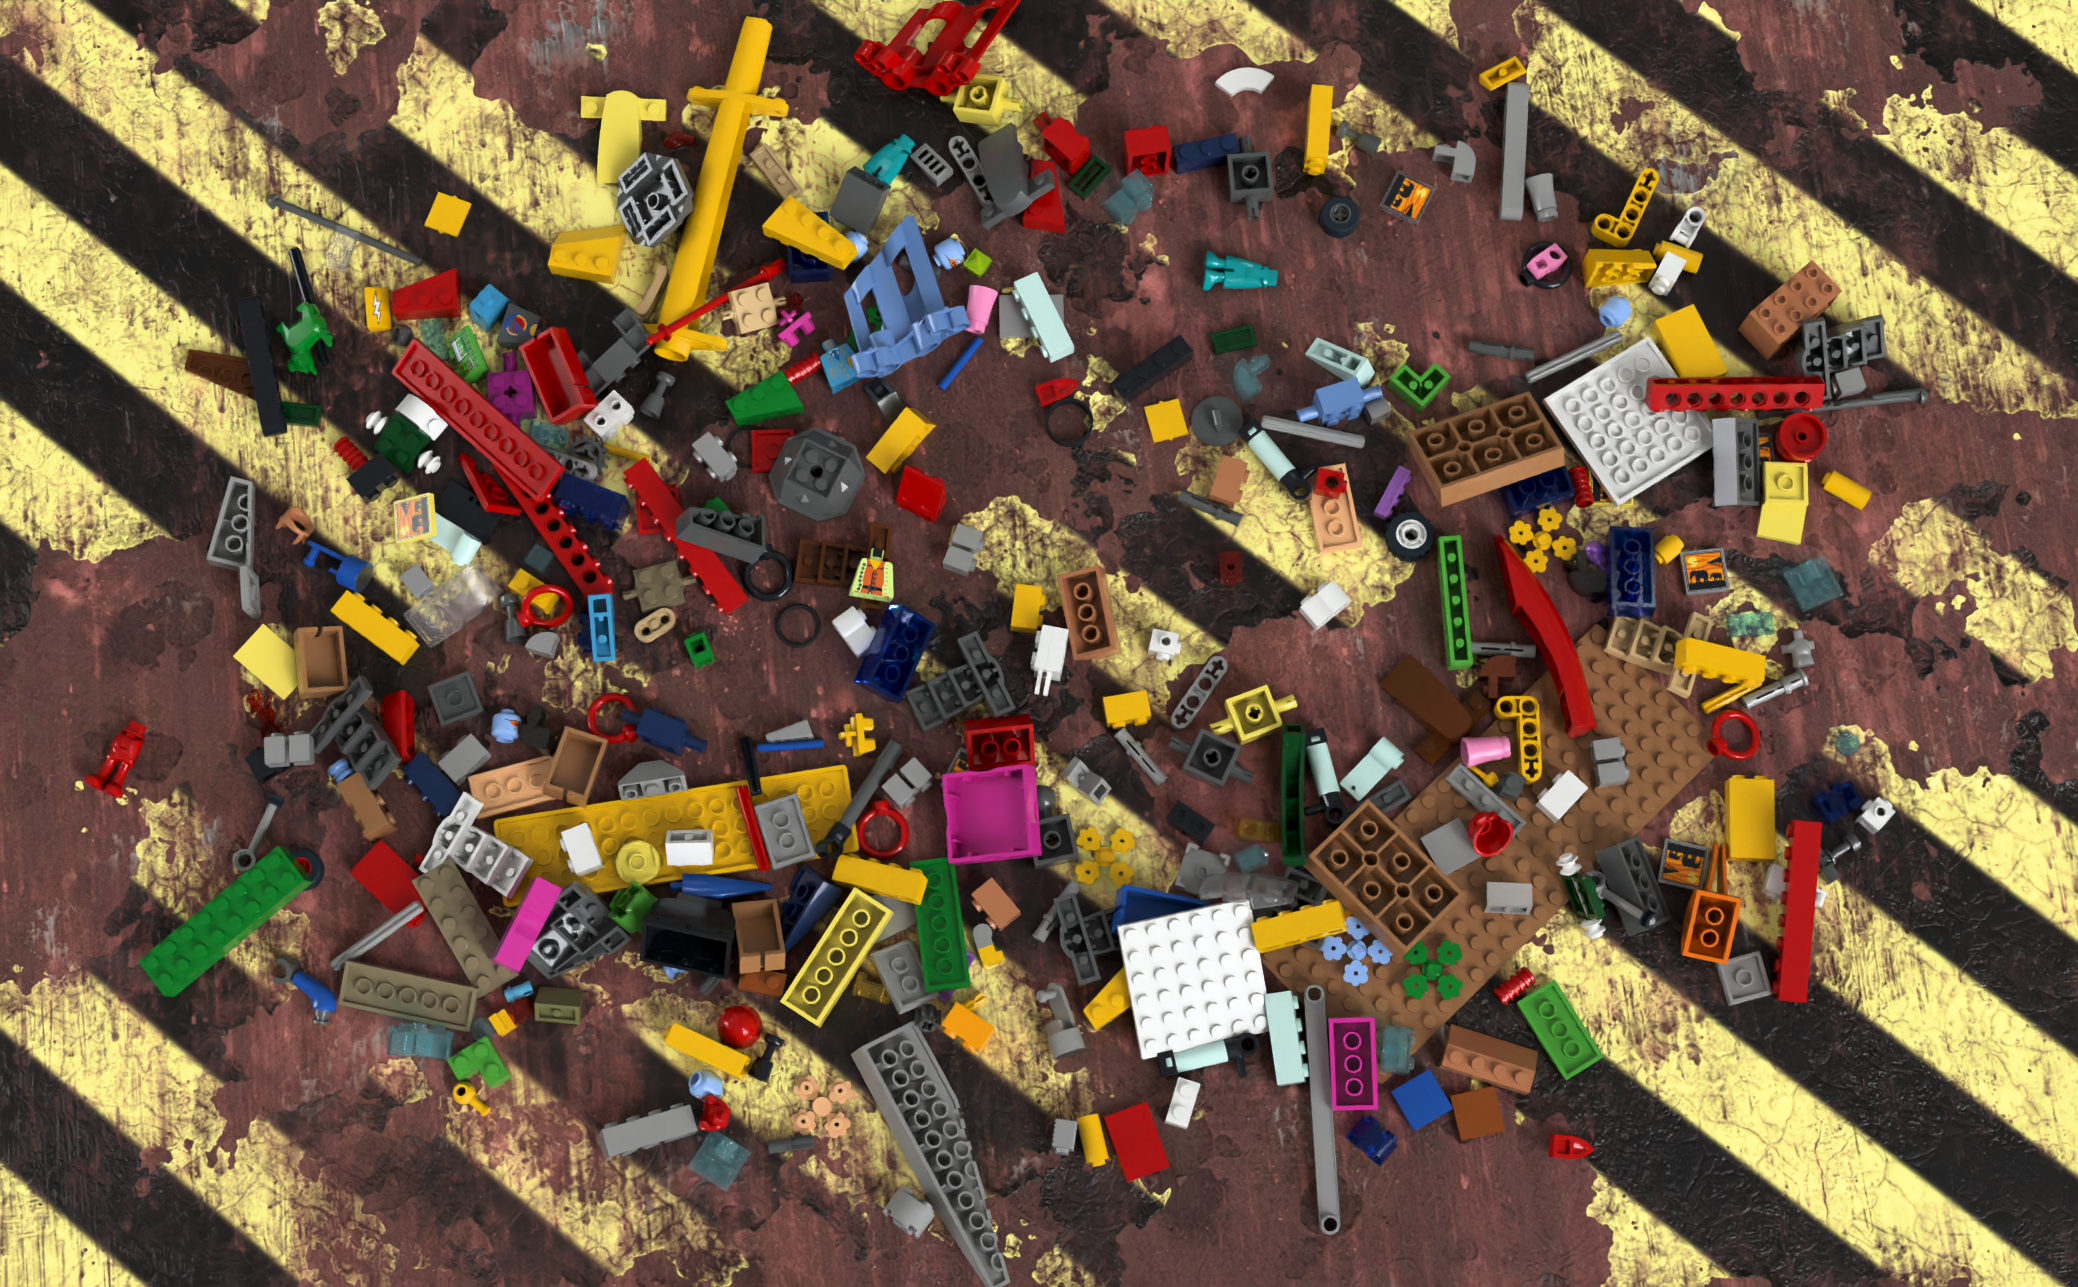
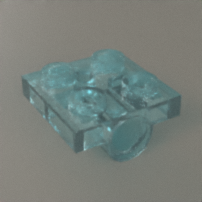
[1783,555,1843,613]
[688,1131,751,1192]

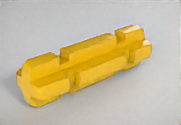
[945,992,986,1018]

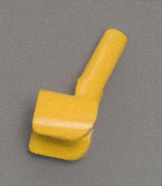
[1469,766,1499,787]

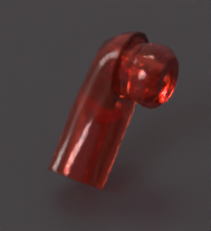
[664,131,696,149]
[776,293,803,319]

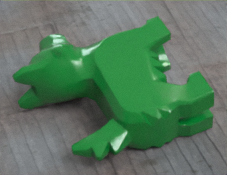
[276,302,333,375]

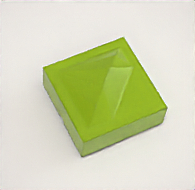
[963,248,992,278]

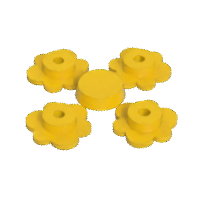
[1509,508,1577,573]
[1075,827,1135,887]

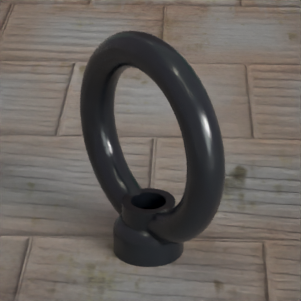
[1518,241,1572,290]
[742,544,794,602]

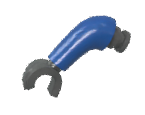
[273,956,337,1025]

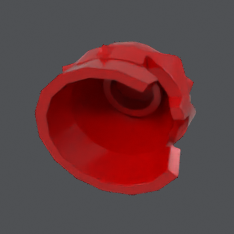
[1468,810,1513,857]
[717,1005,762,1049]

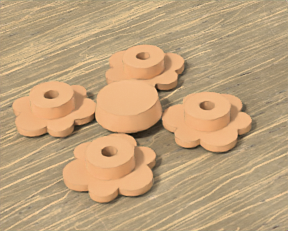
[791,1075,854,1138]

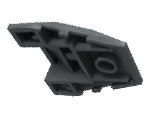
[526,881,632,979]

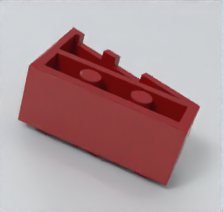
[1023,159,1065,234]
[392,268,462,321]

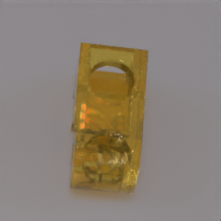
[1235,817,1279,844]
[852,971,892,1004]

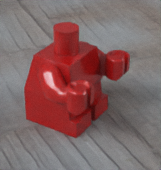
[698,1095,731,1132]

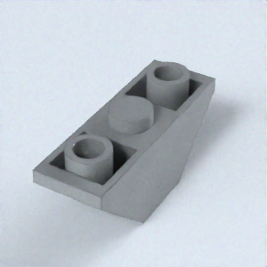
[618,760,688,801]

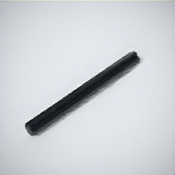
[288,247,333,366]

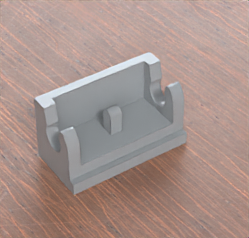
[1484,882,1532,915]

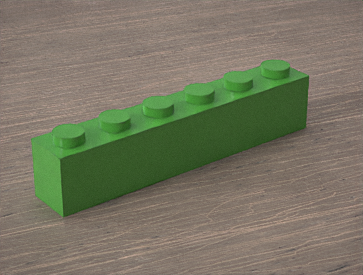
[1436,535,1473,671]

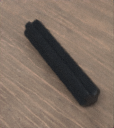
[740,736,762,796]

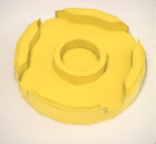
[615,840,661,885]

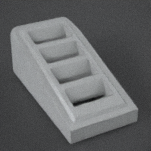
[910,143,953,187]
[765,719,814,743]

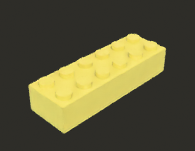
[780,887,894,1027]

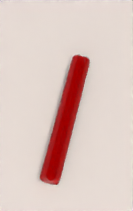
[735,785,770,871]

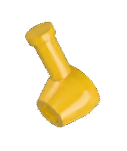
[452,1081,491,1117]

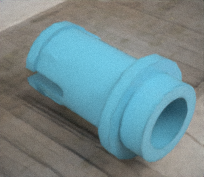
[504,980,534,1003]

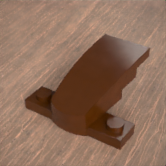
[793,522,893,612]
[1379,654,1493,766]

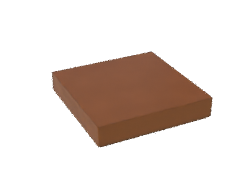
[1449,1086,1506,1141]

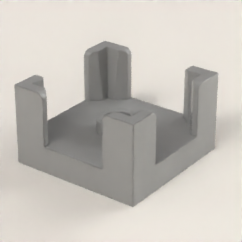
[1174,842,1231,902]

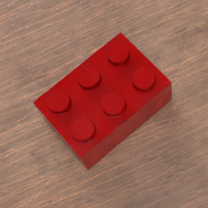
[1122,124,1171,180]

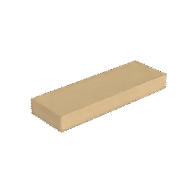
[749,143,804,201]

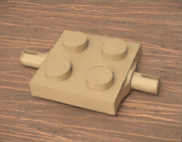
[718,282,786,335]

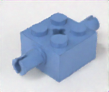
[1296,377,1383,427]

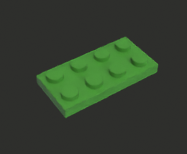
[1515,979,1604,1081]

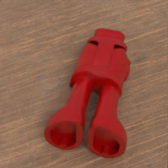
[83,720,147,799]

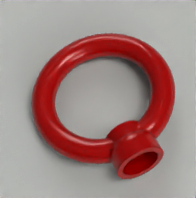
[516,584,574,628]
[587,692,639,744]
[1706,710,1760,761]
[856,801,909,860]

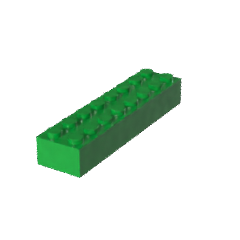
[138,845,313,997]

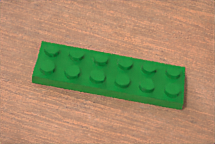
[909,857,971,993]

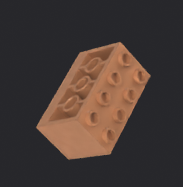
[1738,260,1842,361]

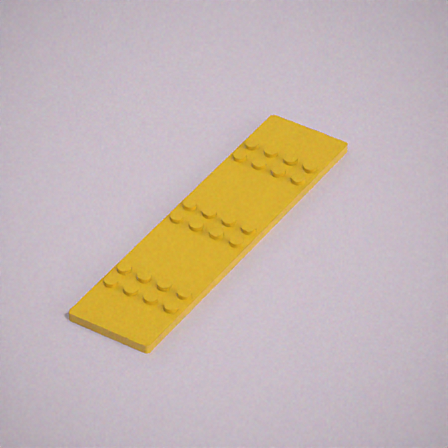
[494,765,859,908]

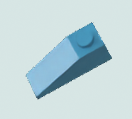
[588,593,616,662]

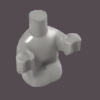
[1780,630,1815,668]

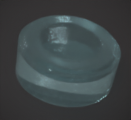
[1836,733,1860,756]
[471,1018,495,1040]

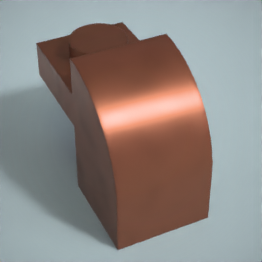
[1477,655,1516,703]

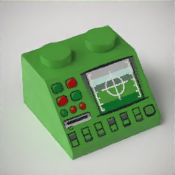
[448,325,490,384]

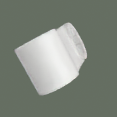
[1669,207,1705,249]

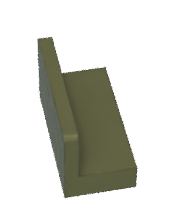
[534,986,584,1025]

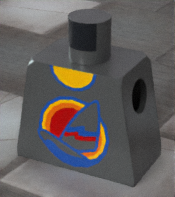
[497,303,549,350]

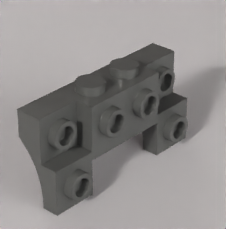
[577,306,652,397]

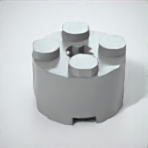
[882,1186,934,1239]

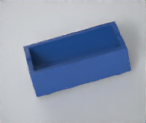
[1111,885,1210,935]

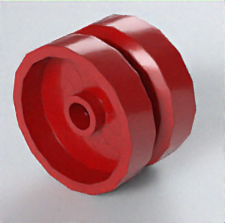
[1772,412,1827,464]

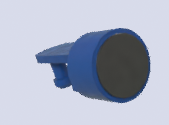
[303,540,373,593]

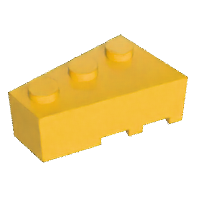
[866,407,936,475]

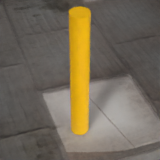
[589,438,650,462]

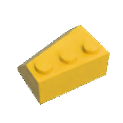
[548,224,627,285]
[1582,249,1657,288]

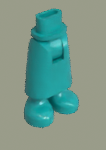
[863,134,915,185]
[1202,251,1278,291]

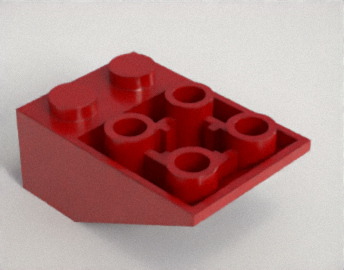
[896,465,947,524]

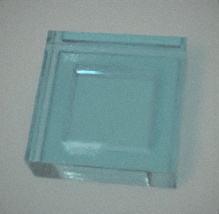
[524,543,555,574]

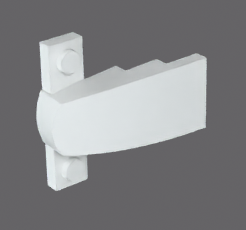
[419,792,534,898]

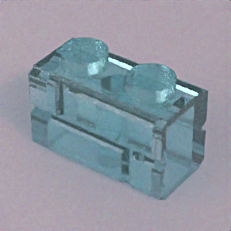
[1380,1026,1415,1075]

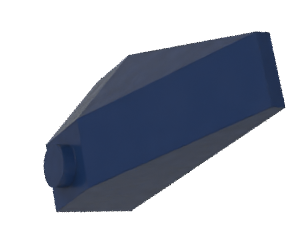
[780,863,843,953]

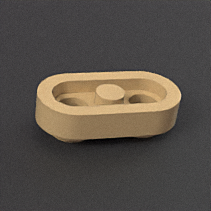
[634,608,676,643]

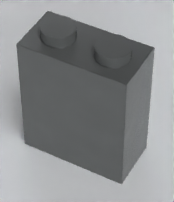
[829,166,891,235]

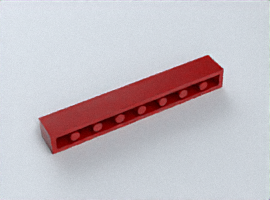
[623,457,750,615]
[1772,819,1822,1003]

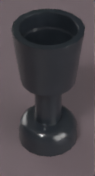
[747,1033,785,1083]

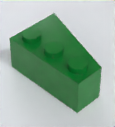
[725,370,805,427]

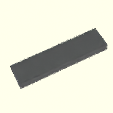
[1324,779,1412,834]

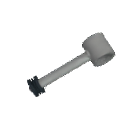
[233,793,285,874]
[1585,870,1658,929]

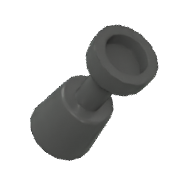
[1335,120,1382,157]
[639,371,675,419]
[499,594,527,642]

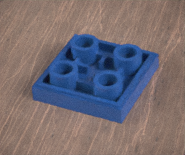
[1390,1069,1453,1132]

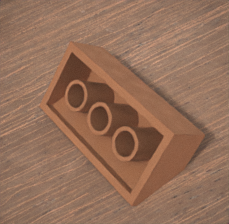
[1057,565,1122,660]
[1438,1024,1538,1095]

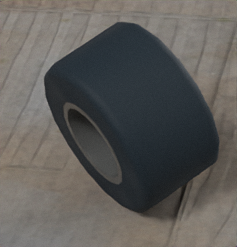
[1320,196,1359,238]

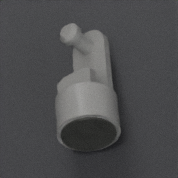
[1036,982,1086,1060]

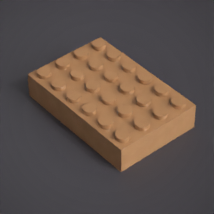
[1407,391,1565,507]
[1303,799,1465,960]

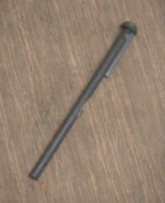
[267,194,423,267]
[1757,388,1928,419]

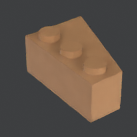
[336,772,397,844]

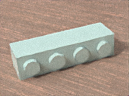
[1012,272,1074,363]
[1264,991,1309,1086]

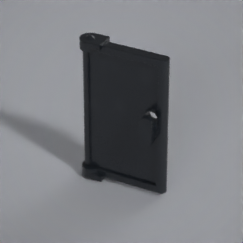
[435,479,504,546]

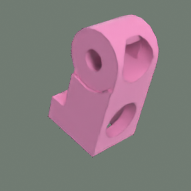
[1526,243,1568,280]

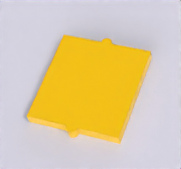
[424,192,472,238]
[1144,399,1188,443]

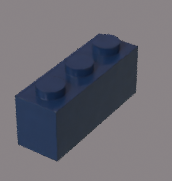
[1172,133,1240,174]
[402,751,462,819]

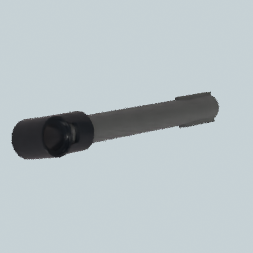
[816,739,904,858]

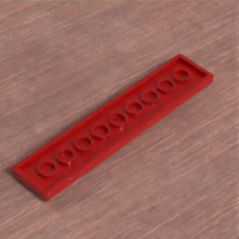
[391,338,566,503]

